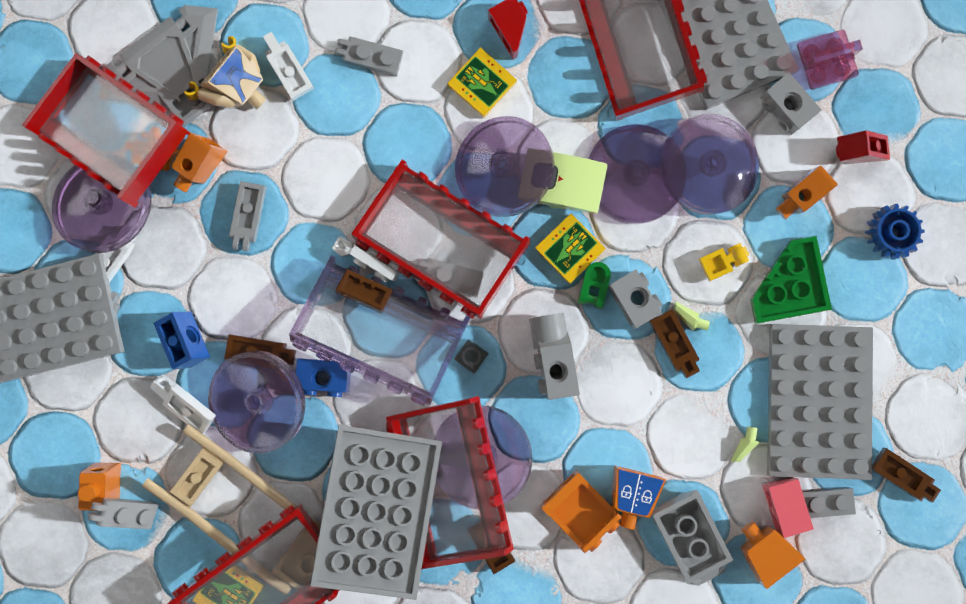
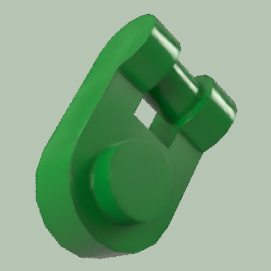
[578,262,611,309]

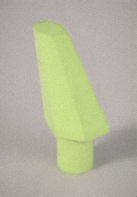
[674,302,710,331]
[731,426,759,462]

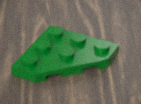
[750,236,832,324]

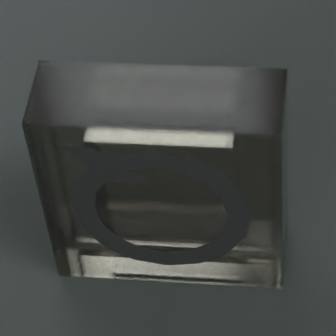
[454,339,489,374]

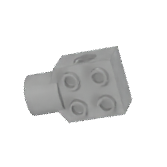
[529,313,580,400]

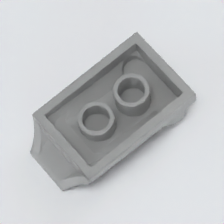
[652,490,733,586]

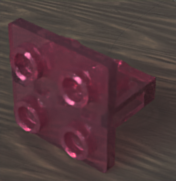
[797,30,863,90]

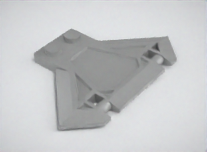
[99,5,218,127]

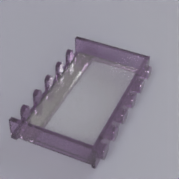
[289,255,470,405]

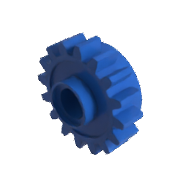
[865,204,925,260]

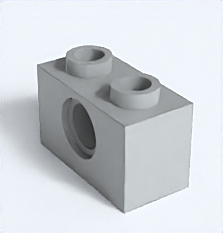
[760,72,822,135]
[608,269,662,329]

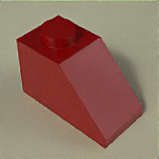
[488,0,528,59]
[836,130,890,164]

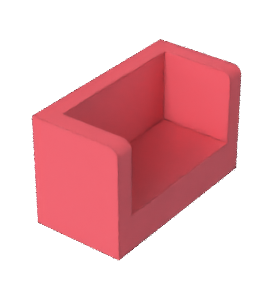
[762,477,814,538]

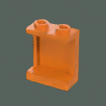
[540,470,621,553]

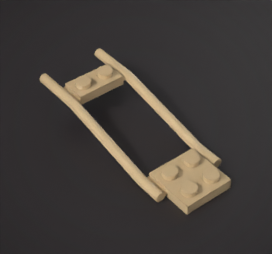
[142,424,321,595]

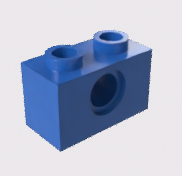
[153,311,210,370]
[295,358,352,397]

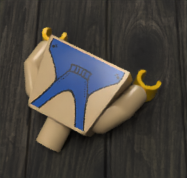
[184,36,266,109]

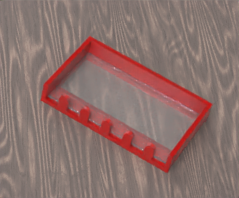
[579,0,708,121]
[22,53,190,208]
[351,159,530,319]
[386,396,514,569]
[167,503,340,604]

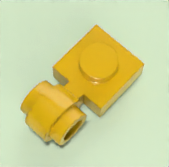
[698,243,749,282]

